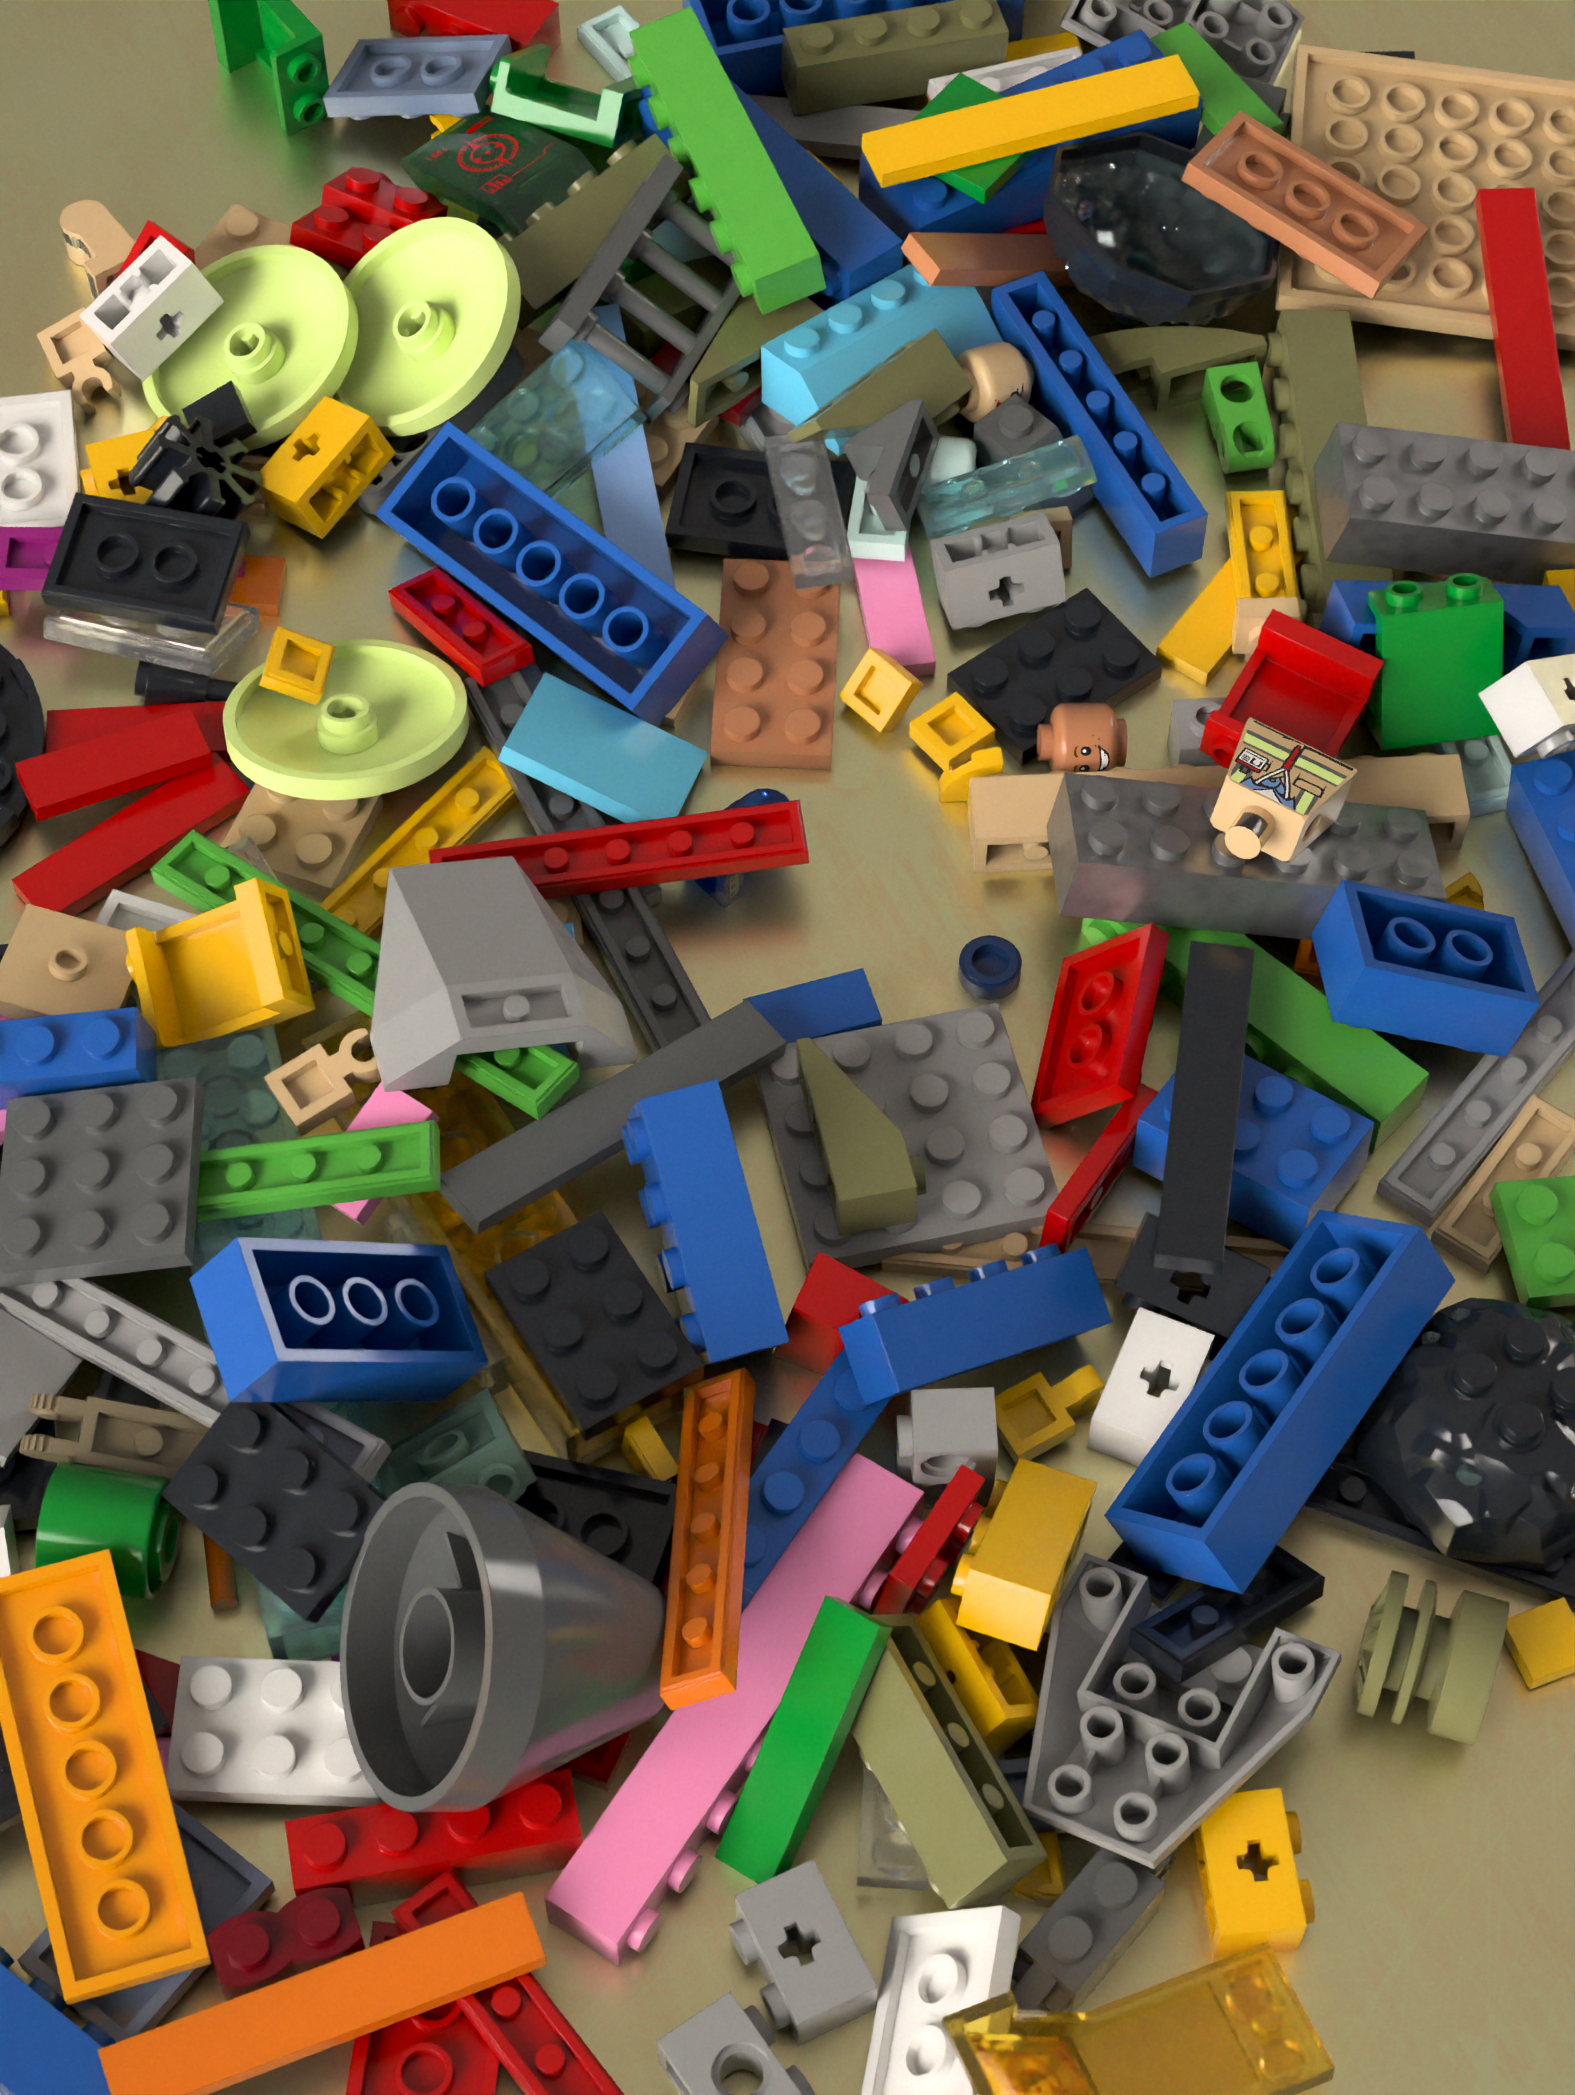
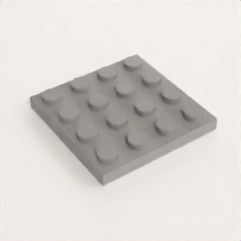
[754,1002,1059,1273]

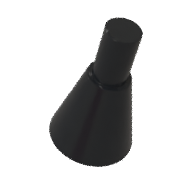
[134,650,238,706]

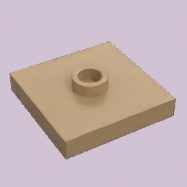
[0,903,135,1019]

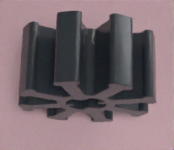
[129,414,262,521]

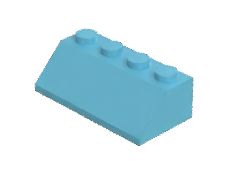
[761,263,1004,456]

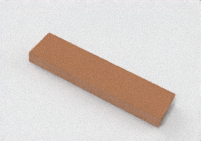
[901,232,1075,286]

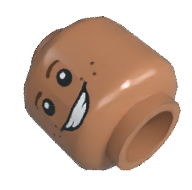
[1037,703,1127,773]

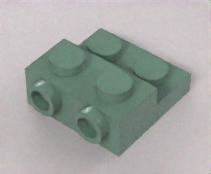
[377,1387,537,1502]

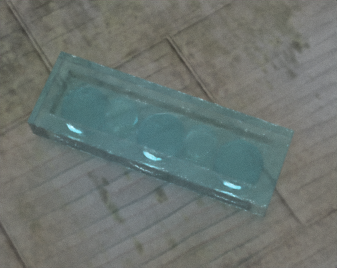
[916,434,1097,540]

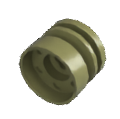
[1354,1570,1509,1745]

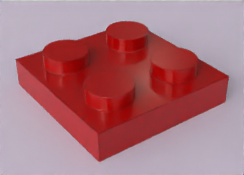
[873,1464,985,1620]

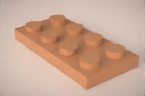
[1181,110,1429,299]
[710,559,841,770]

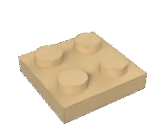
[221,783,383,899]

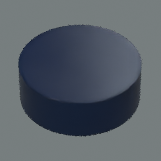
[958,935,1022,1000]

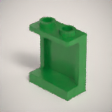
[208,0,329,136]
[489,43,642,148]
[1366,573,1504,750]

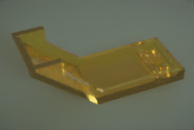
[942,1942,1335,2095]

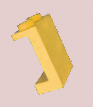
[125,877,315,1059]

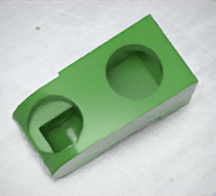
[1200,361,1275,474]

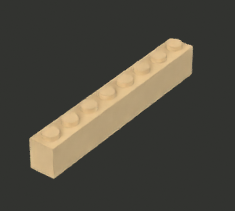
[967,752,1470,873]

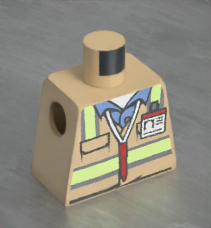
[1210,717,1358,861]

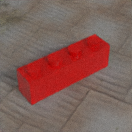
[285,1769,583,1908]

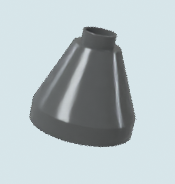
[340,1482,667,1812]

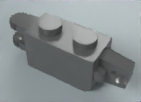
[1004,1846,1179,2038]

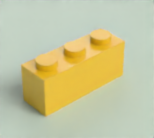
[951,1457,1098,1651]

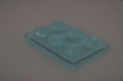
[466,339,647,500]

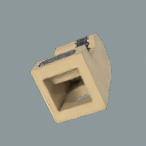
[60,200,135,300]

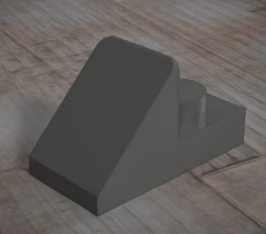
[843,399,940,531]

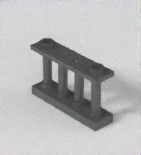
[537,153,741,425]

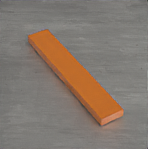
[659,1368,756,1710]
[98,1890,547,2095]

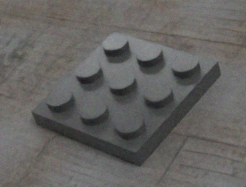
[0,1076,205,1287]

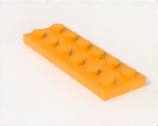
[0,1549,212,2006]

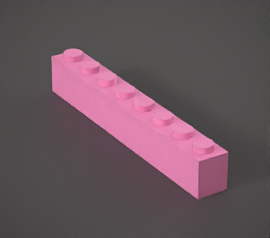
[544,1451,925,1966]

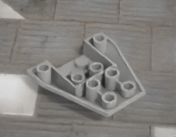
[1059,0,1305,85]
[370,856,638,1092]
[1022,1552,1342,1869]

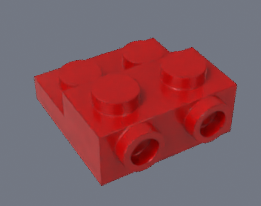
[289,167,448,270]

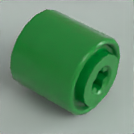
[35,1462,182,1600]

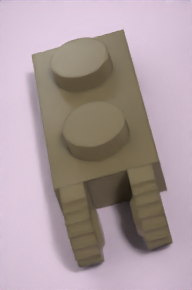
[19,1393,210,1479]

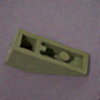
[687,294,824,428]
[787,328,973,443]
[796,1037,927,1236]

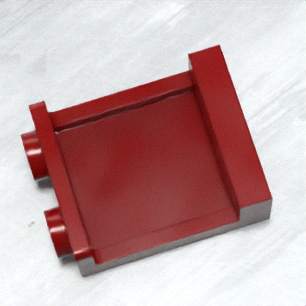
[1199,609,1384,769]

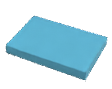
[498,672,709,823]

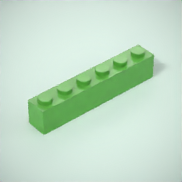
[627,6,826,315]
[1081,918,1430,1154]

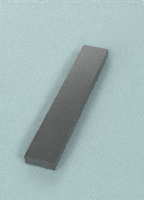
[438,1000,787,1235]

